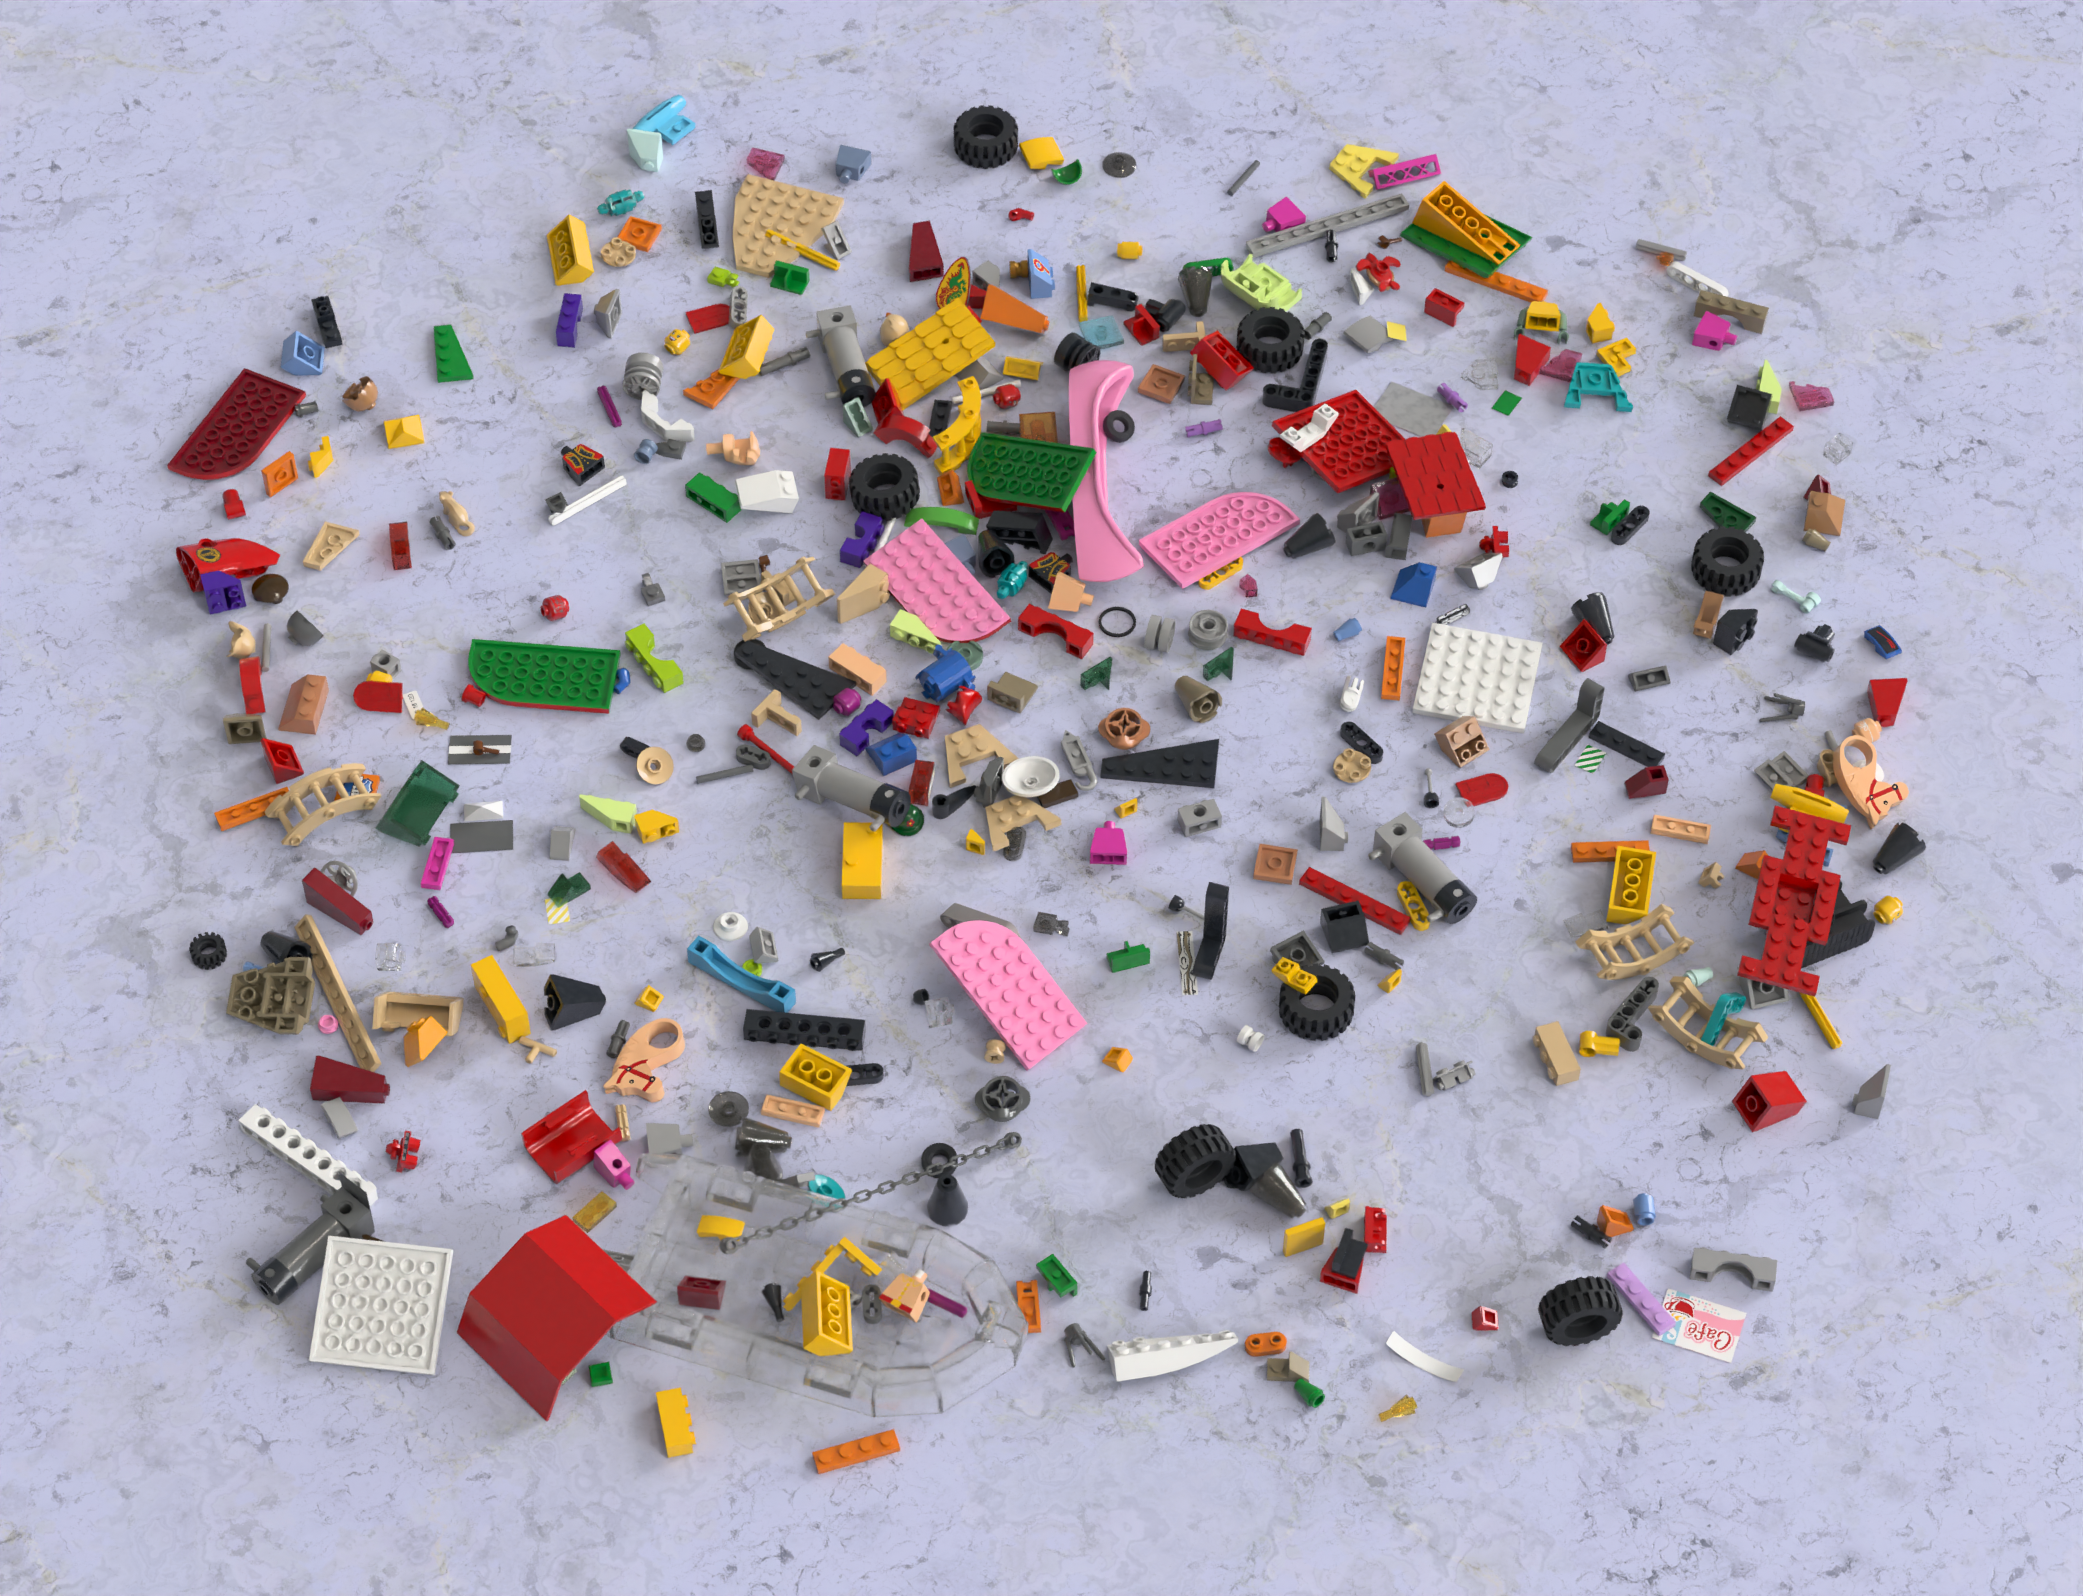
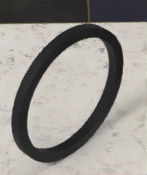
[1099,607,1136,637]

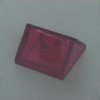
[1370,477,1410,520]

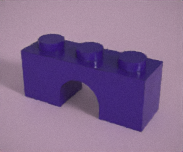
[556,293,583,348]
[840,511,884,568]
[839,699,894,756]

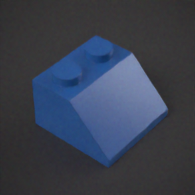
[865,733,917,776]

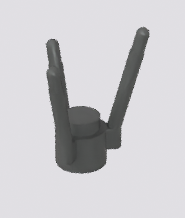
[1759,693,1805,722]
[1064,1323,1105,1367]

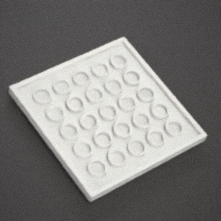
[1412,623,1543,734]
[309,1236,453,1375]

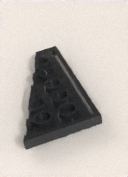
[735,640,856,720]
[1100,739,1219,788]

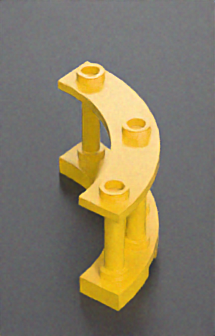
[933,376,981,476]

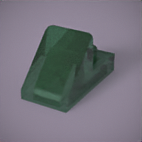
[1203,647,1234,681]
[1080,657,1112,690]
[547,872,591,908]

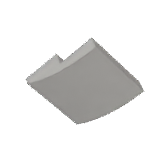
[1343,316,1393,353]
[721,559,760,595]
[1754,751,1809,790]

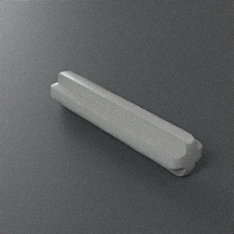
[1636,239,1687,261]
[1416,1042,1434,1097]

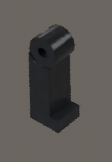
[1087,282,1139,312]

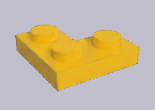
[1596,337,1636,377]

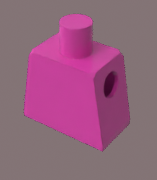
[1262,196,1306,232]
[1692,311,1737,351]
[1090,821,1127,865]
[593,1140,635,1190]

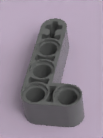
[1606,977,1659,1052]

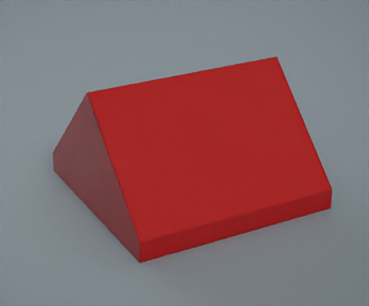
[871,378,905,424]
[1560,619,1607,672]
[260,738,304,784]

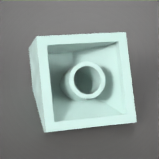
[627,128,663,172]

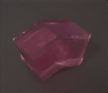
[1239,574,1258,597]

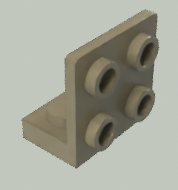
[1188,354,1214,405]
[987,672,1038,714]

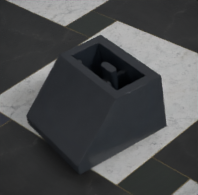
[1713,609,1758,655]
[1320,900,1369,953]

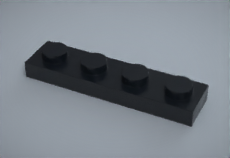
[1589,721,1665,767]

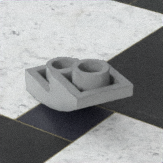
[321,1097,358,1139]

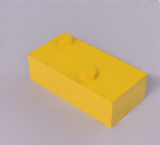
[842,822,883,899]
[470,955,531,1044]

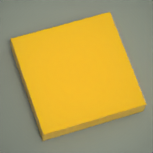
[1283,1217,1325,1257]

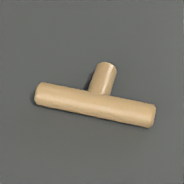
[519,1036,557,1064]

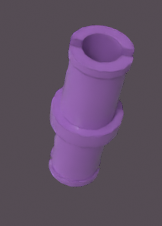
[1437,383,1468,412]
[1185,419,1223,438]

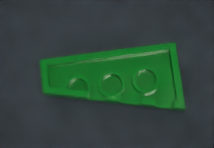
[434,324,474,383]

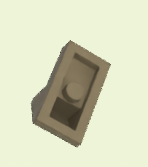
[1267,1351,1309,1382]

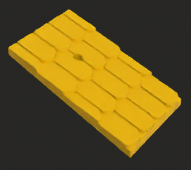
[865,298,995,410]

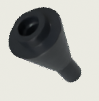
[810,947,845,972]
[761,1283,785,1322]

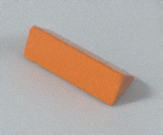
[937,470,964,506]

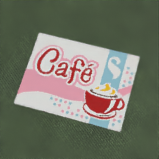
[1652,1288,1747,1363]

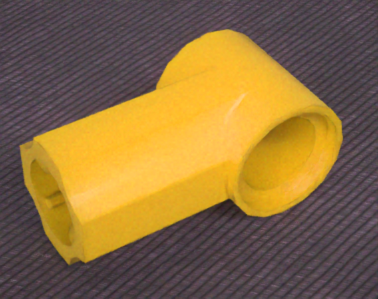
[1579,1031,1620,1057]

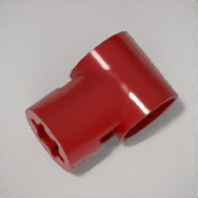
[222,489,246,520]
[1804,774,1825,797]

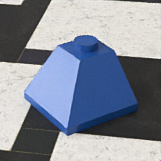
[1390,562,1437,608]

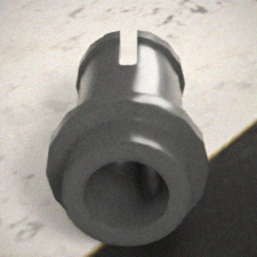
[294,401,318,417]

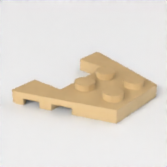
[945,724,1018,788]
[985,795,1062,851]

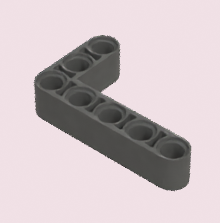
[1534,678,1605,773]

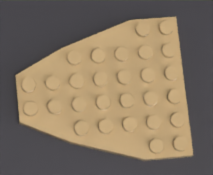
[733,174,844,278]

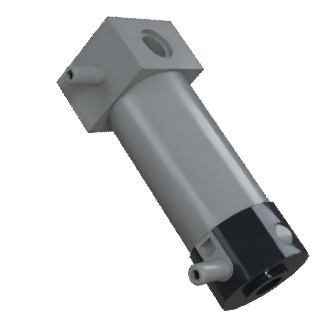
[805,305,876,408]
[792,745,911,831]
[1368,812,1477,924]

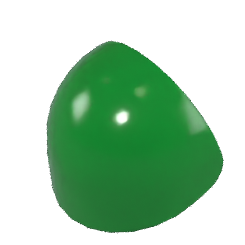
[1051,159,1082,184]

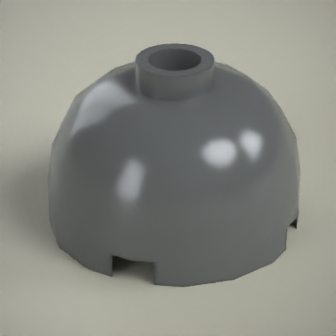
[287,610,324,646]

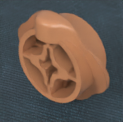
[1098,708,1151,750]

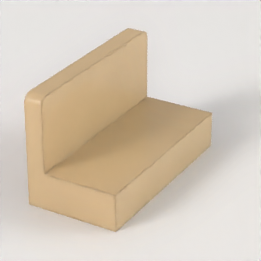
[761,570,796,607]

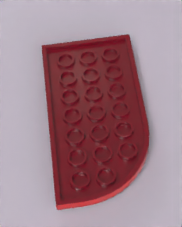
[167,368,306,480]

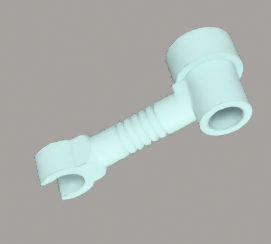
[1771,580,1821,614]

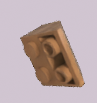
[1434,716,1490,768]

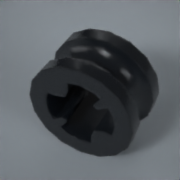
[1502,471,1518,488]

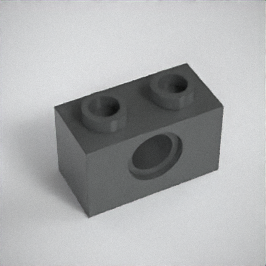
[1345,521,1387,556]

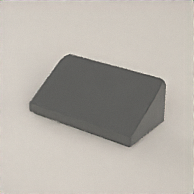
[1628,665,1671,692]

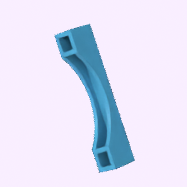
[687,935,796,1013]

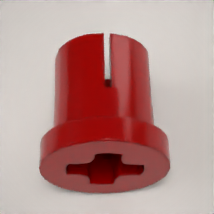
[461,684,486,707]

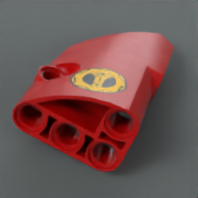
[176,538,280,593]

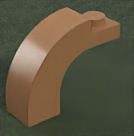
[1693,591,1724,639]

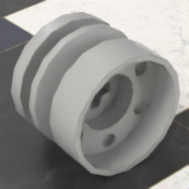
[622,352,663,400]

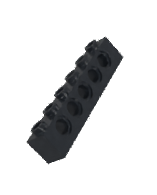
[743,1009,866,1051]

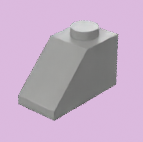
[973,260,1000,291]

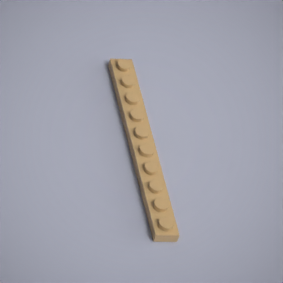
[294,914,381,1072]

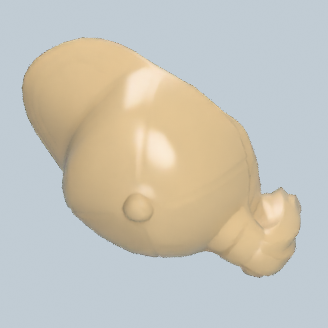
[226,621,256,659]

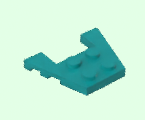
[1564,362,1633,412]

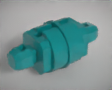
[597,189,645,216]
[997,561,1028,599]

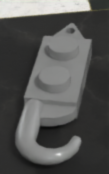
[1061,730,1097,791]

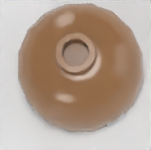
[342,376,378,412]

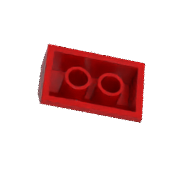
[1190,330,1254,390]

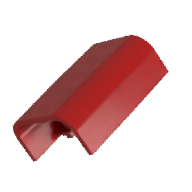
[521,1090,622,1184]

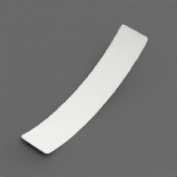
[1386,1331,1464,1382]

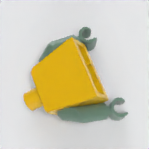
[1514,301,1569,344]

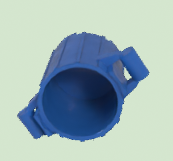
[915,645,976,703]

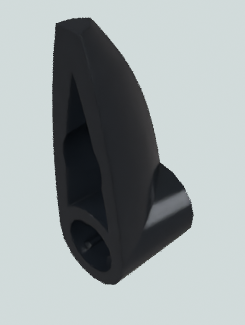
[932,785,976,819]

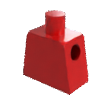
[1320,1247,1364,1294]

